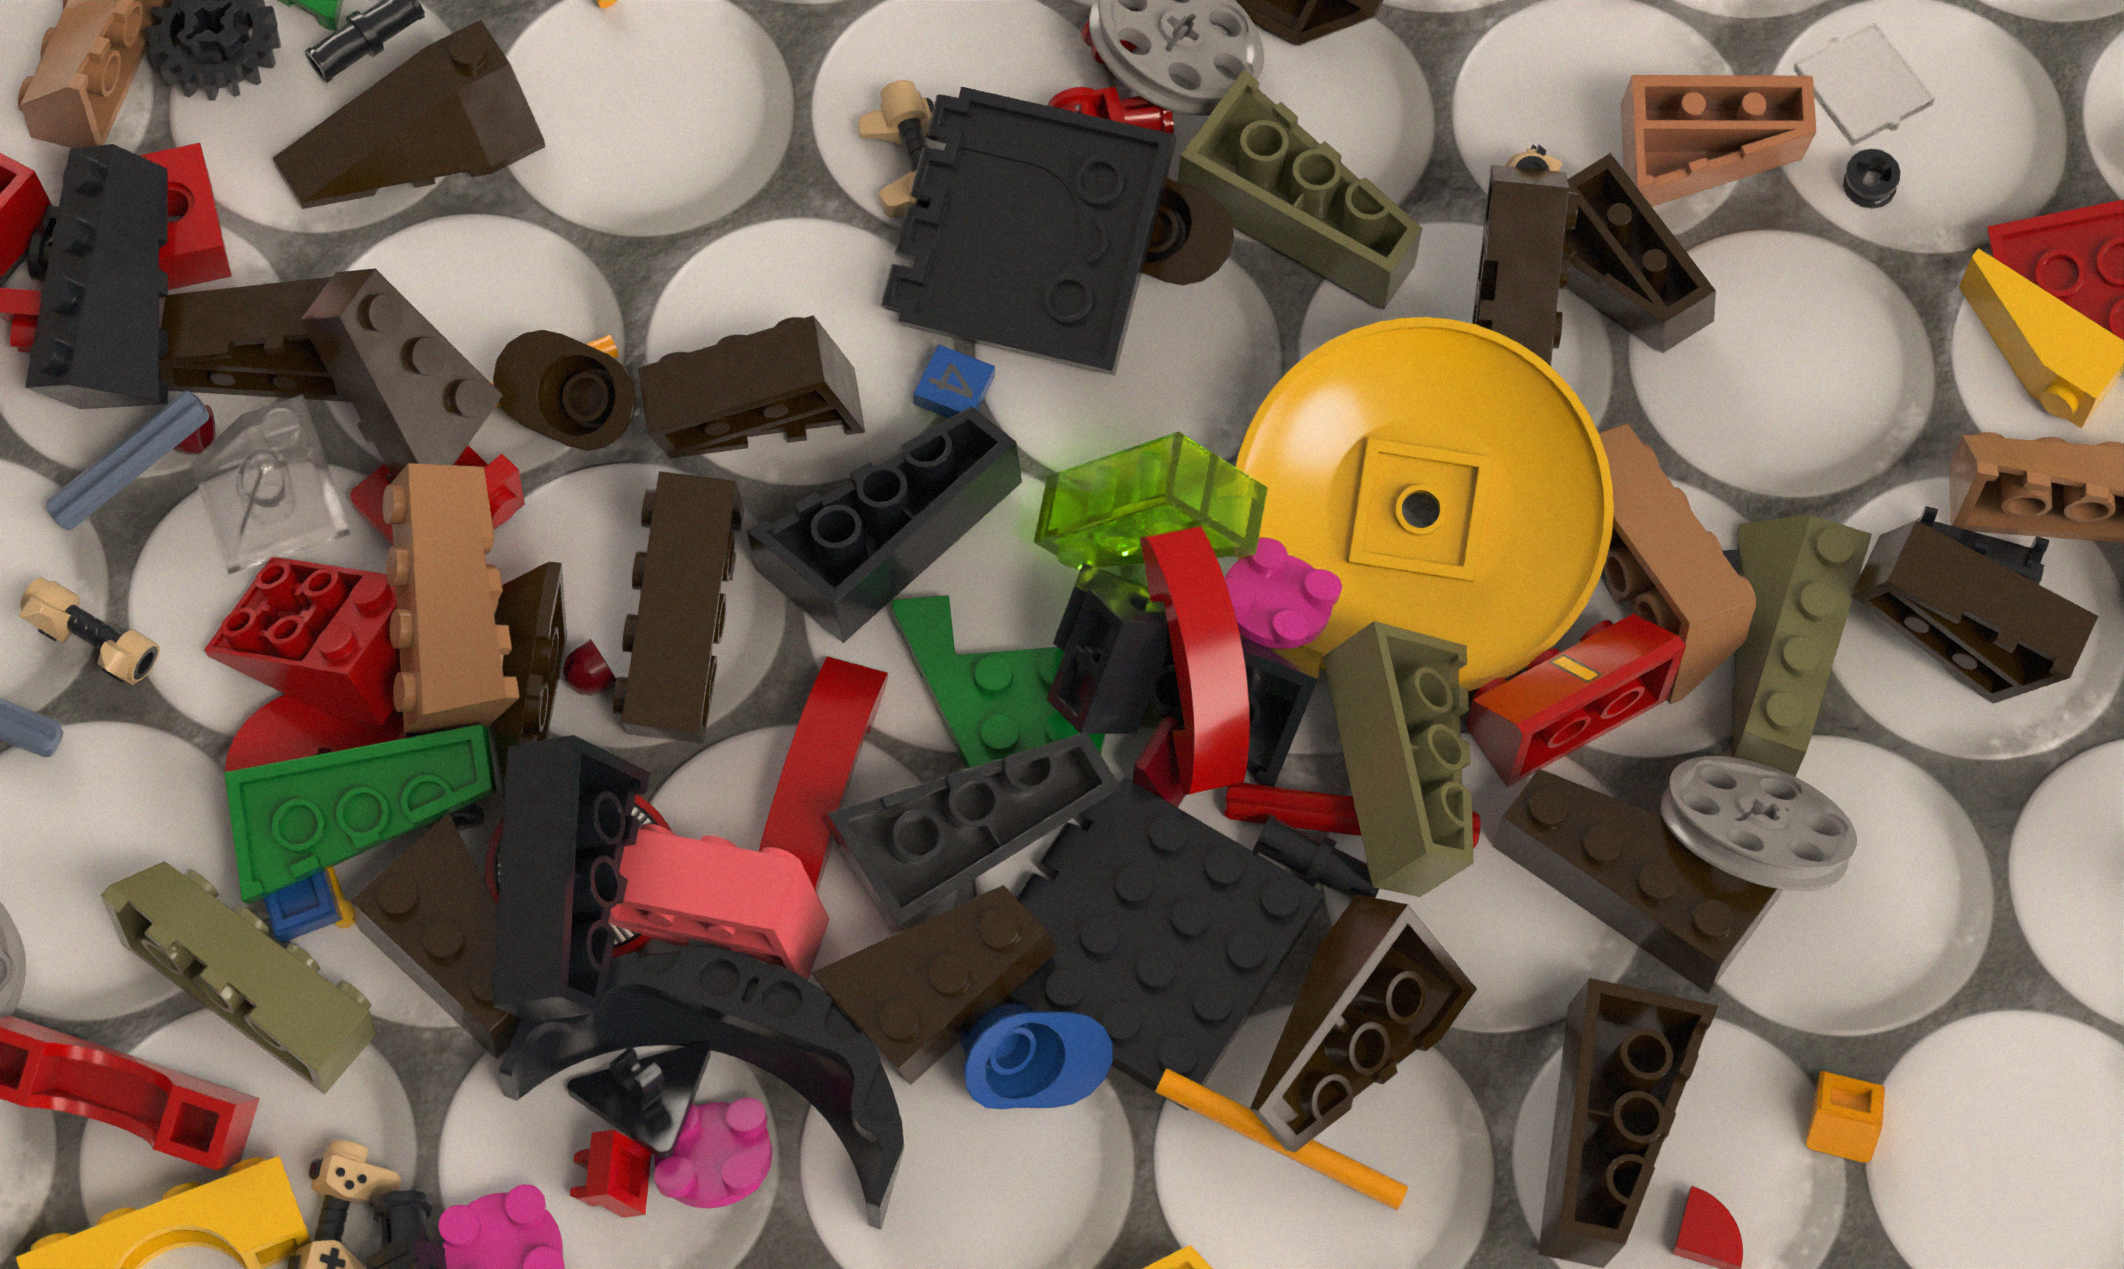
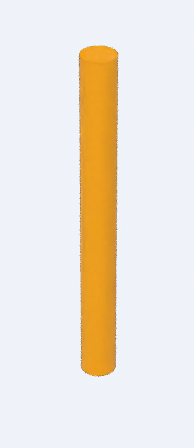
[1155,1068,1409,1210]

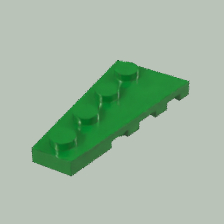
[224,724,497,904]

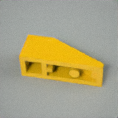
[1959,248,2124,429]

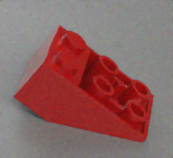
[204,556,401,726]

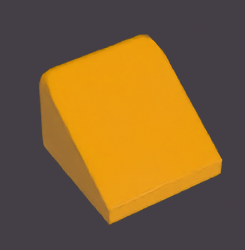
[1806,1071,1885,1163]

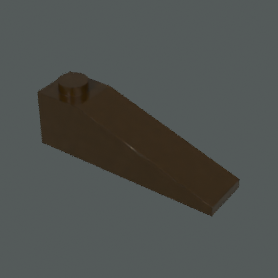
[272,20,545,209]
[489,561,567,805]

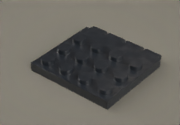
[880,86,1177,376]
[1004,777,1325,1111]

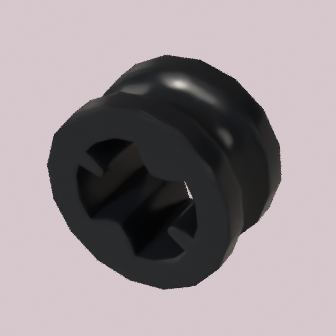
[1843,149,1901,209]

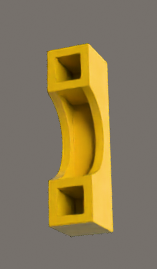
[16,1156,312,1269]

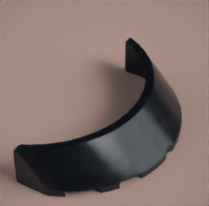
[499,946,904,1230]

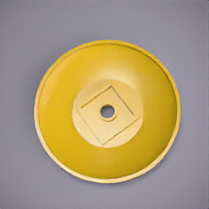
[1231,317,1614,692]

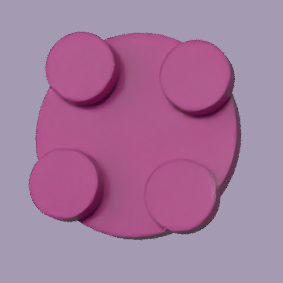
[1225,538,1342,649]
[654,1097,773,1208]
[438,1184,565,1269]

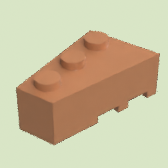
[1621,75,1816,207]

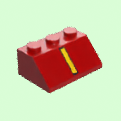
[1465,613,1686,787]

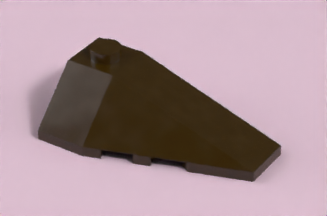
[1250,894,1477,1153]

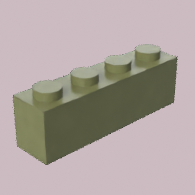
[1178,69,1423,310]
[1731,515,1872,777]
[1323,621,1474,897]
[101,861,377,1094]

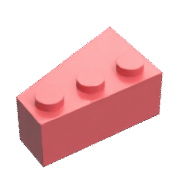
[608,824,830,980]

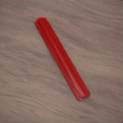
[1224,783,1481,848]

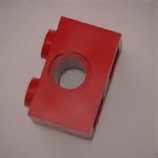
[139,143,232,290]

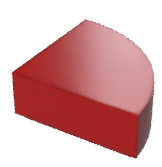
[1672,1186,1743,1269]

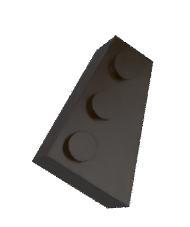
[638,315,866,459]

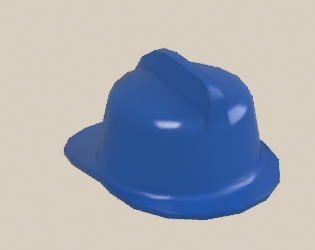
[960,1004,1113,1109]

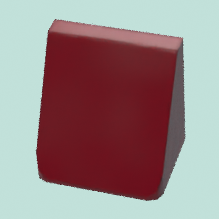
[1133,715,1186,808]

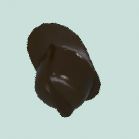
[1142,178,1234,286]
[493,330,636,451]

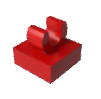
[0,288,41,353]
[570,1129,652,1218]

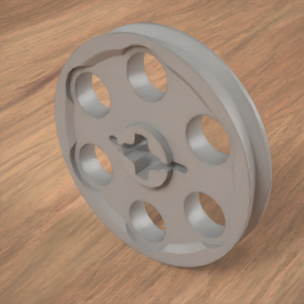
[1089,0,1264,116]
[1660,756,1857,891]

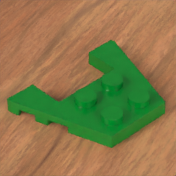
[892,579,1139,769]

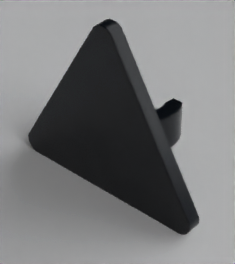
[567,1042,711,1159]

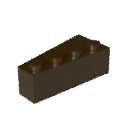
[613,471,745,744]
[1493,769,1783,994]
[1538,978,1718,1268]

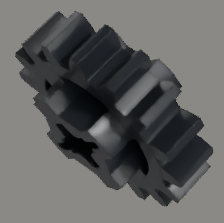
[145,0,281,101]

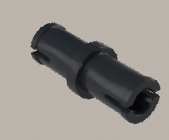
[305,0,425,83]
[1252,814,1380,899]

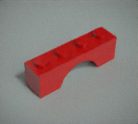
[0,1016,260,1170]

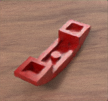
[1140,526,1250,795]
[758,656,888,893]

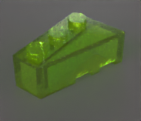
[1034,431,1268,569]

